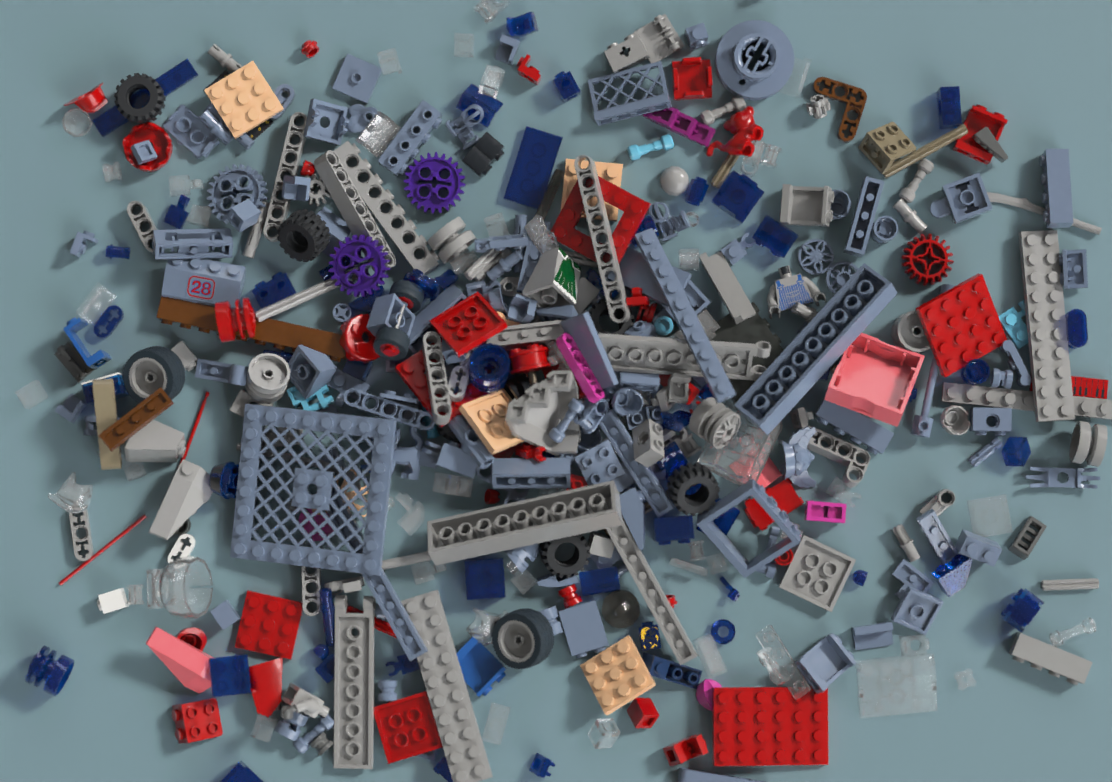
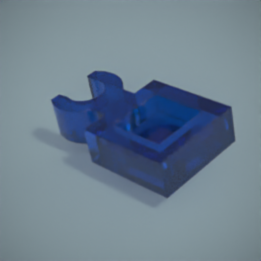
[386,654,420,676]

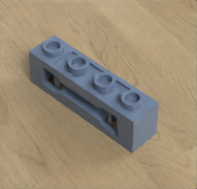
[152,228,233,259]

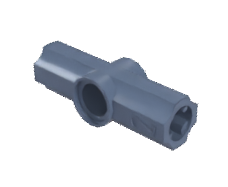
[448,415,495,469]

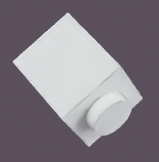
[97,588,129,614]

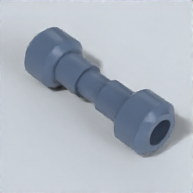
[549,398,585,443]
[293,714,334,754]

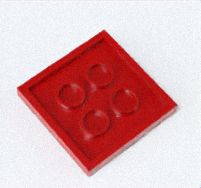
[429,292,508,357]
[235,590,303,660]
[374,691,443,764]

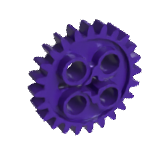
[404,152,466,215]
[328,235,390,297]

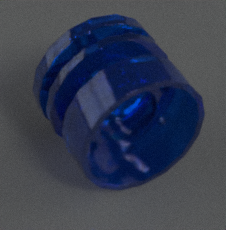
[469,343,510,393]
[25,645,75,696]

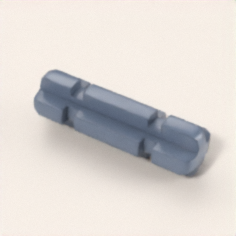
[968,438,1003,467]

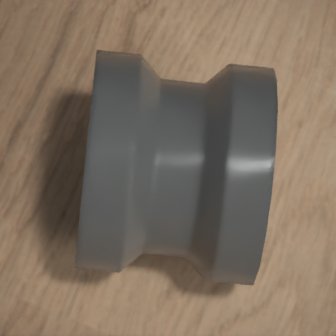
[310,732,334,756]

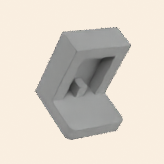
[667,372,691,404]

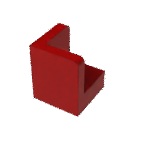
[627,698,660,728]

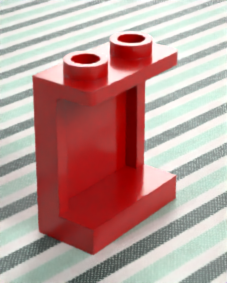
[952,105,1008,165]

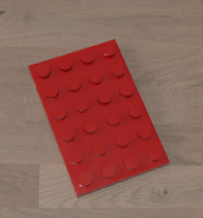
[712,686,828,766]

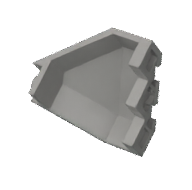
[505,371,581,457]

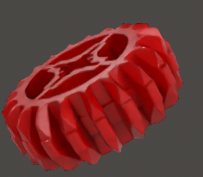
[901,234,954,286]

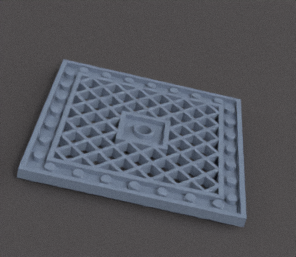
[230,404,397,575]

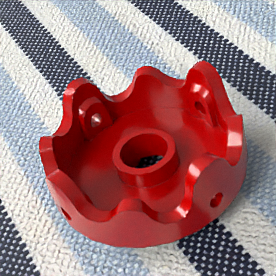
[123,122,173,172]
[339,314,380,363]

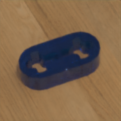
[94,305,124,338]

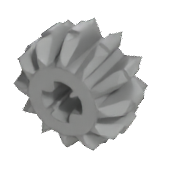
[306,174,331,207]

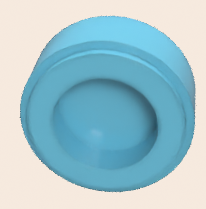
[654,316,673,336]

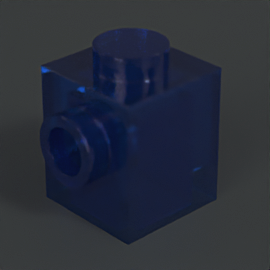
[553,71,581,103]

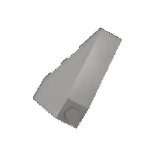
[149,459,214,540]

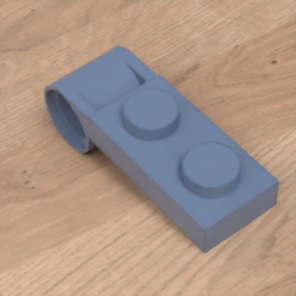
[195,359,248,386]

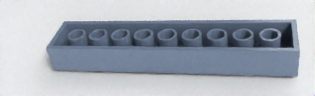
[734,263,897,436]

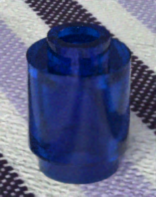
[685,177,709,206]

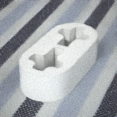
[168,534,196,568]

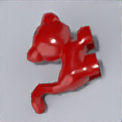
[706,106,764,157]

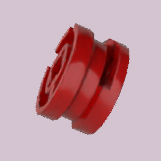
[635,302,657,323]

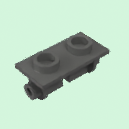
[54,342,94,383]

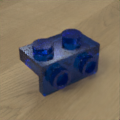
[752,215,799,258]

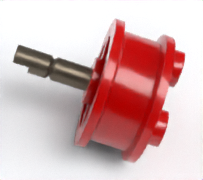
[506,344,552,387]

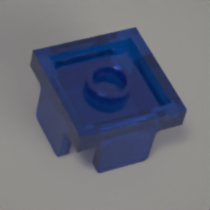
[711,170,765,223]

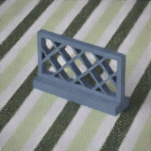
[588,61,672,126]

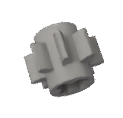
[806,95,831,119]

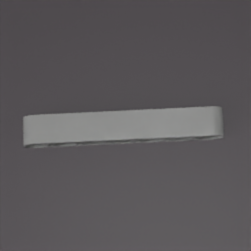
[263,112,307,242]
[314,150,396,272]

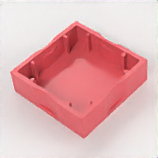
[824,333,925,427]

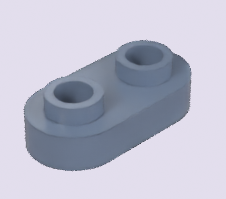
[270,84,295,120]

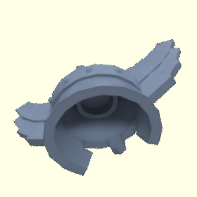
[779,426,816,489]

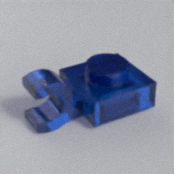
[163,194,190,229]

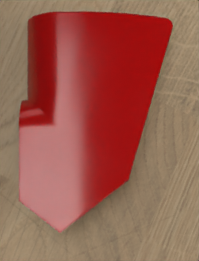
[246,658,283,718]

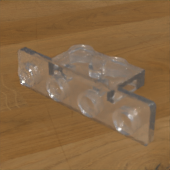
[756,625,811,699]

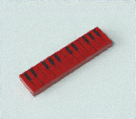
[1029,376,1108,399]

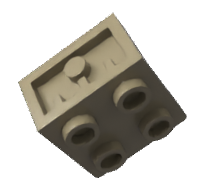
[858,122,917,174]

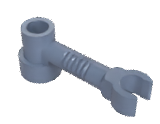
[756,526,780,579]

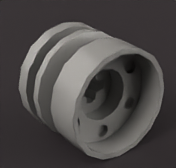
[689,397,741,449]

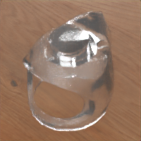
[48,472,93,514]
[466,608,508,645]

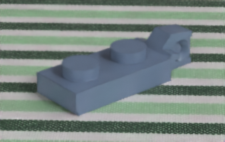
[475,234,528,253]

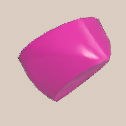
[696,679,722,711]

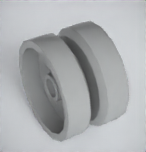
[427,217,477,264]
[891,310,931,353]
[245,353,290,403]
[1069,421,1108,467]

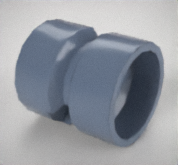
[870,216,898,244]
[539,606,564,635]
[274,705,309,741]

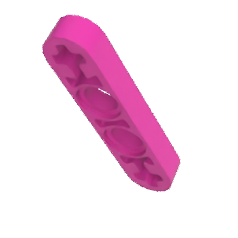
[556,333,604,403]

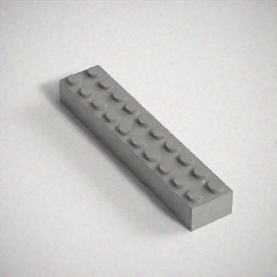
[427,480,622,566]

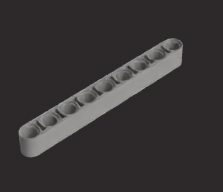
[574,155,630,323]

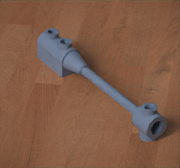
[911,284,955,438]

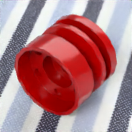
[215,297,256,343]

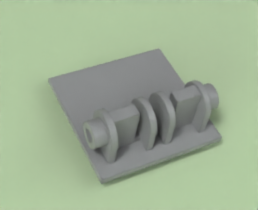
[633,14,684,63]

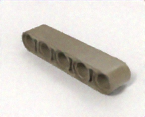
[93,379,122,470]

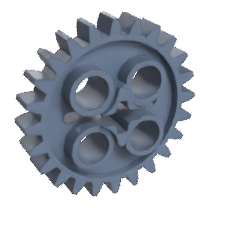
[207,164,268,225]

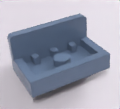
[1059,249,1088,289]

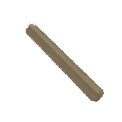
[883,124,968,178]

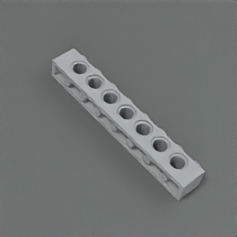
[334,141,439,278]

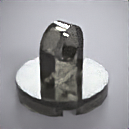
[602,590,640,628]

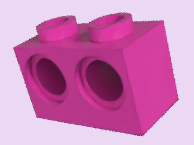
[804,501,847,523]

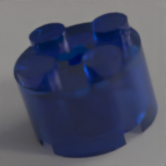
[1001,588,1044,633]

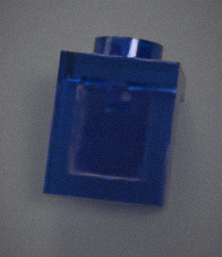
[660,410,692,432]

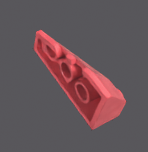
[146,627,225,694]

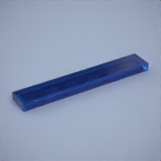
[92,58,198,137]

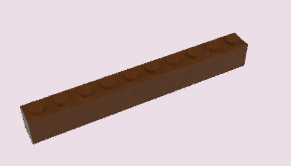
[156,296,346,362]

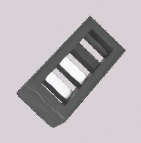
[972,127,1008,163]
[1008,516,1047,560]

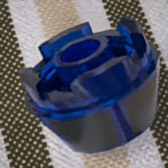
[209,461,239,499]

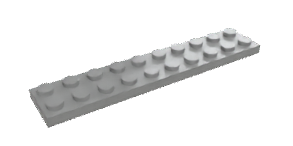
[1018,230,1075,422]
[401,590,493,782]

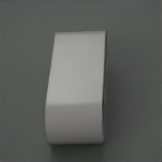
[127,201,157,254]
[302,566,322,616]

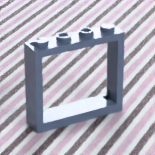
[697,478,801,578]

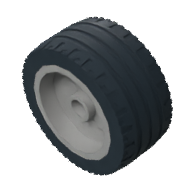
[123,346,186,403]
[492,608,554,669]

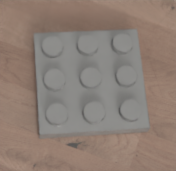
[779,535,856,612]

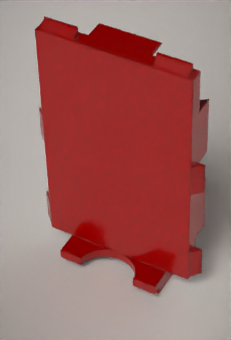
[744,478,804,531]

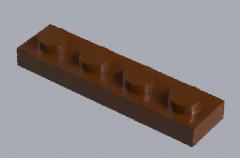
[99,387,174,452]

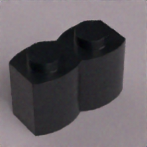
[462,132,505,177]

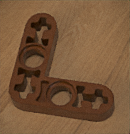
[813,77,867,143]

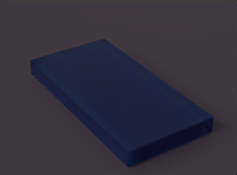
[504,126,563,210]

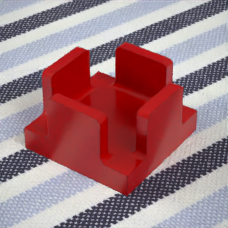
[672,57,713,100]

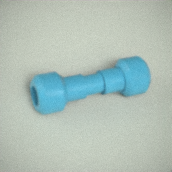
[627,134,674,161]

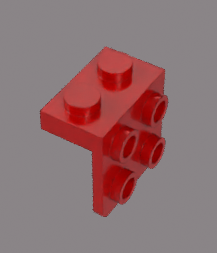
[172,698,223,744]

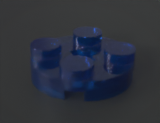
[403,269,440,301]

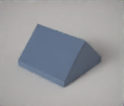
[303,207,352,259]

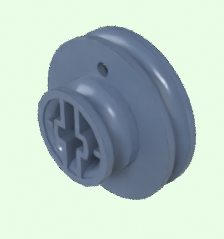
[715,20,794,100]

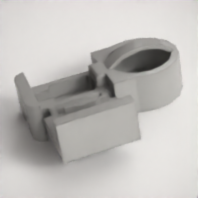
[324,576,365,595]

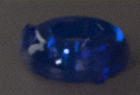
[711,619,736,645]

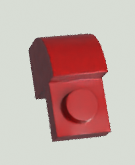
[663,734,709,766]

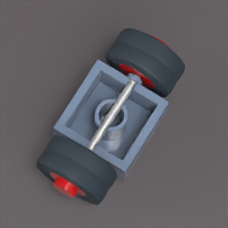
[366,280,424,360]

